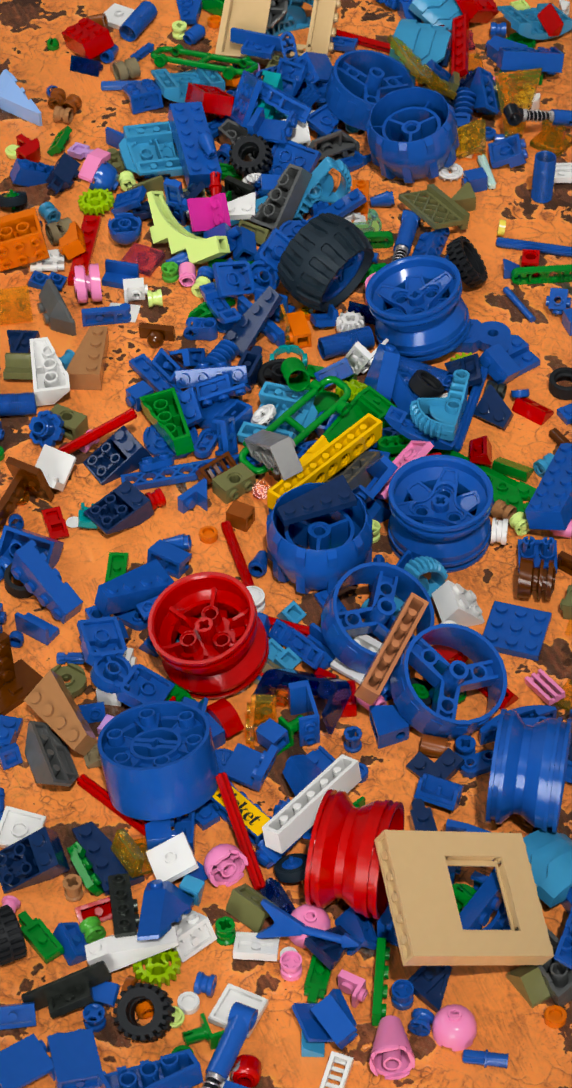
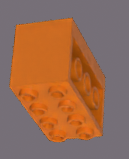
[0,207,50,272]

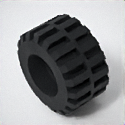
[229,134,273,178]
[0,905,27,966]
[113,983,175,1042]

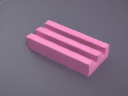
[525,669,565,706]

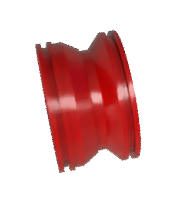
[148,572,269,699]
[304,789,404,920]

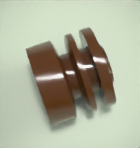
[517,557,556,601]

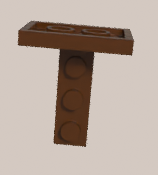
[0,456,55,530]
[0,632,43,715]

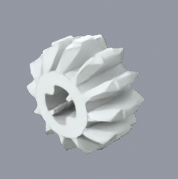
[336,310,365,333]

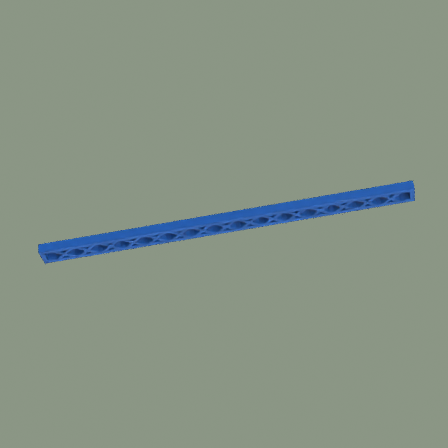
[120,427,405,490]

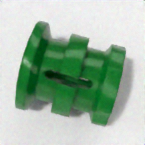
[215,916,236,946]

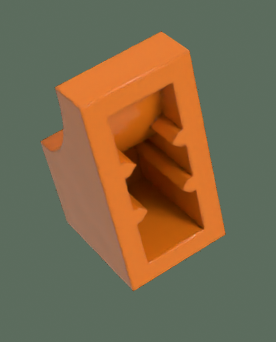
[58,221,86,260]

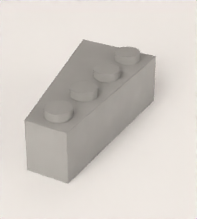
[244,430,304,481]

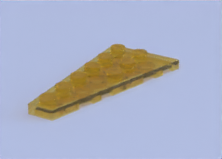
[387,34,457,99]
[494,68,542,139]

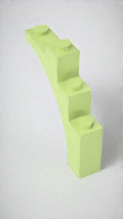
[147,191,230,265]

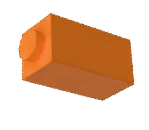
[351,179,369,214]
[284,311,312,348]

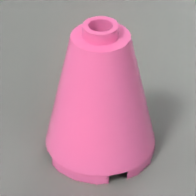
[369,1015,415,1080]

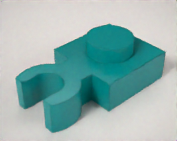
[78,503,97,529]

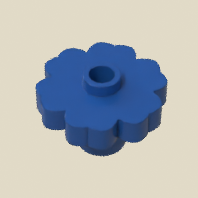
[29,410,65,447]

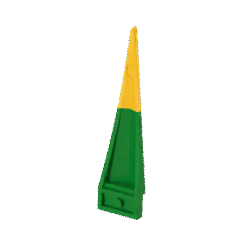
[299,386,397,464]

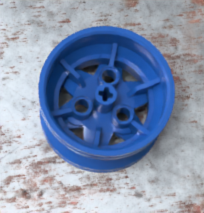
[365,255,471,362]
[388,455,493,573]
[486,708,572,833]

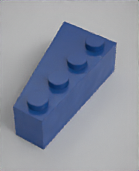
[94,559,174,616]
[97,1049,203,1088]

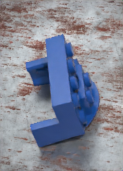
[459,868,511,930]

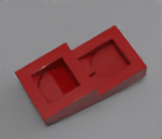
[41,506,69,540]

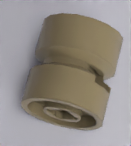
[112,57,141,81]
[45,217,72,245]

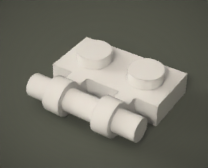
[30,249,65,273]

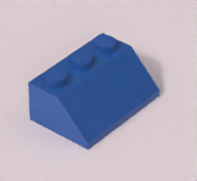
[0,525,64,569]

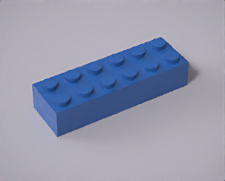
[168,101,222,188]
[525,443,572,530]

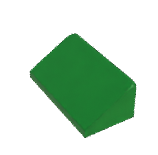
[492,457,534,482]

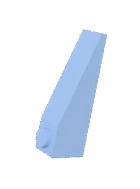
[0,69,43,126]

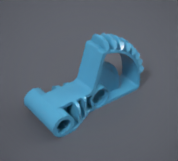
[266,0,317,36]
[292,157,352,221]
[409,369,470,441]
[361,556,448,627]

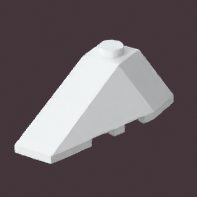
[29,337,70,406]
[85,926,179,973]

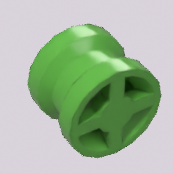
[161,262,179,283]
[79,916,106,944]

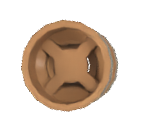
[53,106,74,124]
[491,499,517,524]

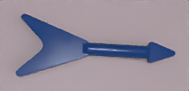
[256,899,361,948]

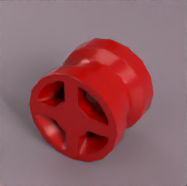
[145,488,166,510]

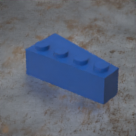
[497,47,564,75]
[11,539,83,624]

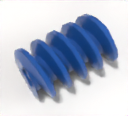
[454,87,476,121]
[202,339,239,365]

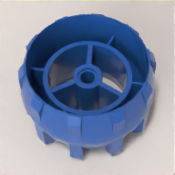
[366,87,459,183]
[266,482,373,595]

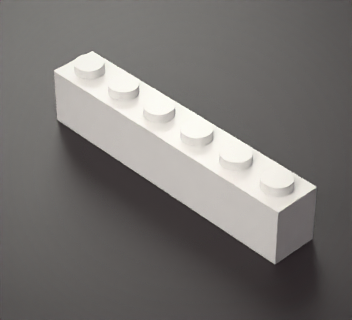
[262,754,361,854]

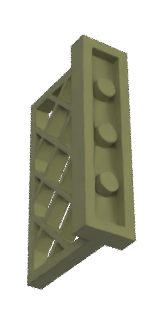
[398,184,470,230]

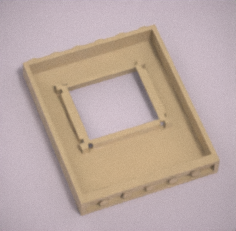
[215,0,341,65]
[374,830,554,966]

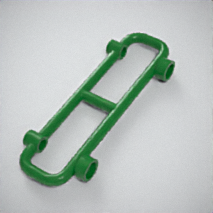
[151,44,259,80]
[239,376,351,475]

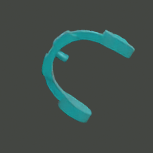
[269,344,308,367]

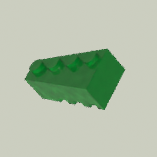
[139,387,195,456]

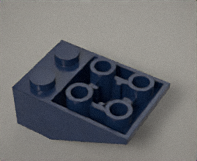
[83,425,152,485]
[83,480,154,535]
[0,826,70,894]

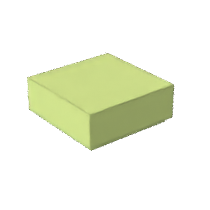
[510,0,531,10]

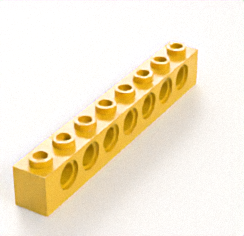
[267,413,383,510]

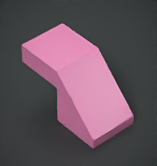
[78,148,111,183]

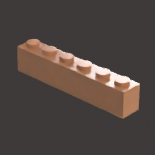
[354,592,429,706]

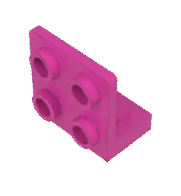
[187,193,231,232]

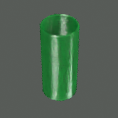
[281,357,311,392]

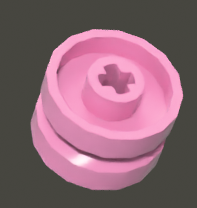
[74,263,102,304]

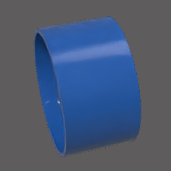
[97,701,219,821]

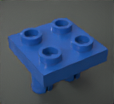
[518,536,558,574]

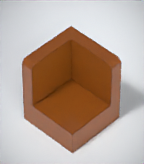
[226,500,255,532]

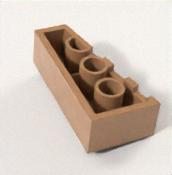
[66,326,109,390]
[24,670,98,757]

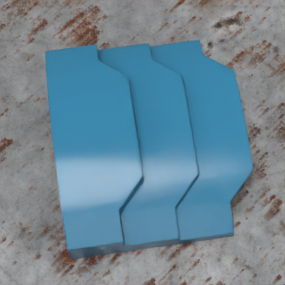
[409,0,470,32]
[497,3,572,40]
[389,19,452,72]
[151,68,225,103]
[118,121,184,177]
[237,381,318,443]
[523,828,572,908]

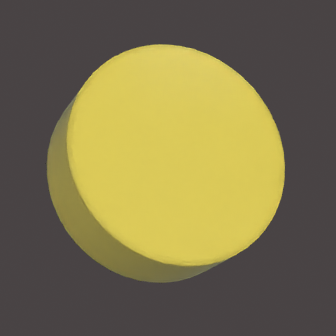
[497,219,506,237]

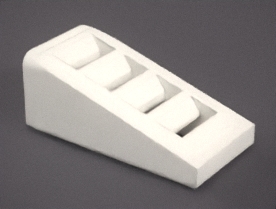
[319,1051,354,1088]

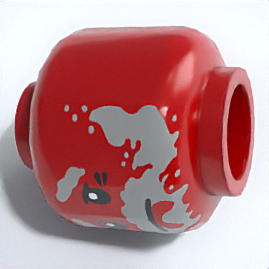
[231,1054,262,1088]

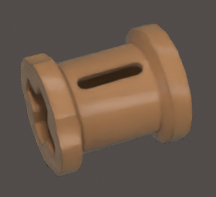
[63,874,84,902]

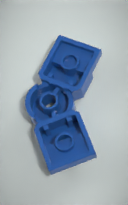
[212,227,291,299]
[451,319,540,378]
[77,616,175,708]

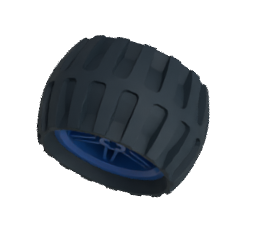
[277,213,374,312]

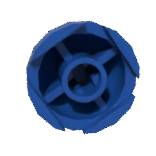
[89,161,120,192]
[108,212,142,245]

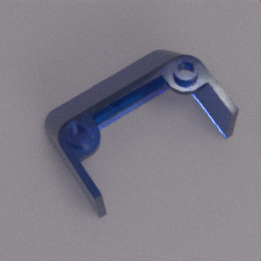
[251,668,352,735]

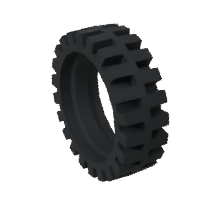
[446,236,488,288]

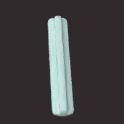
[477,154,497,190]

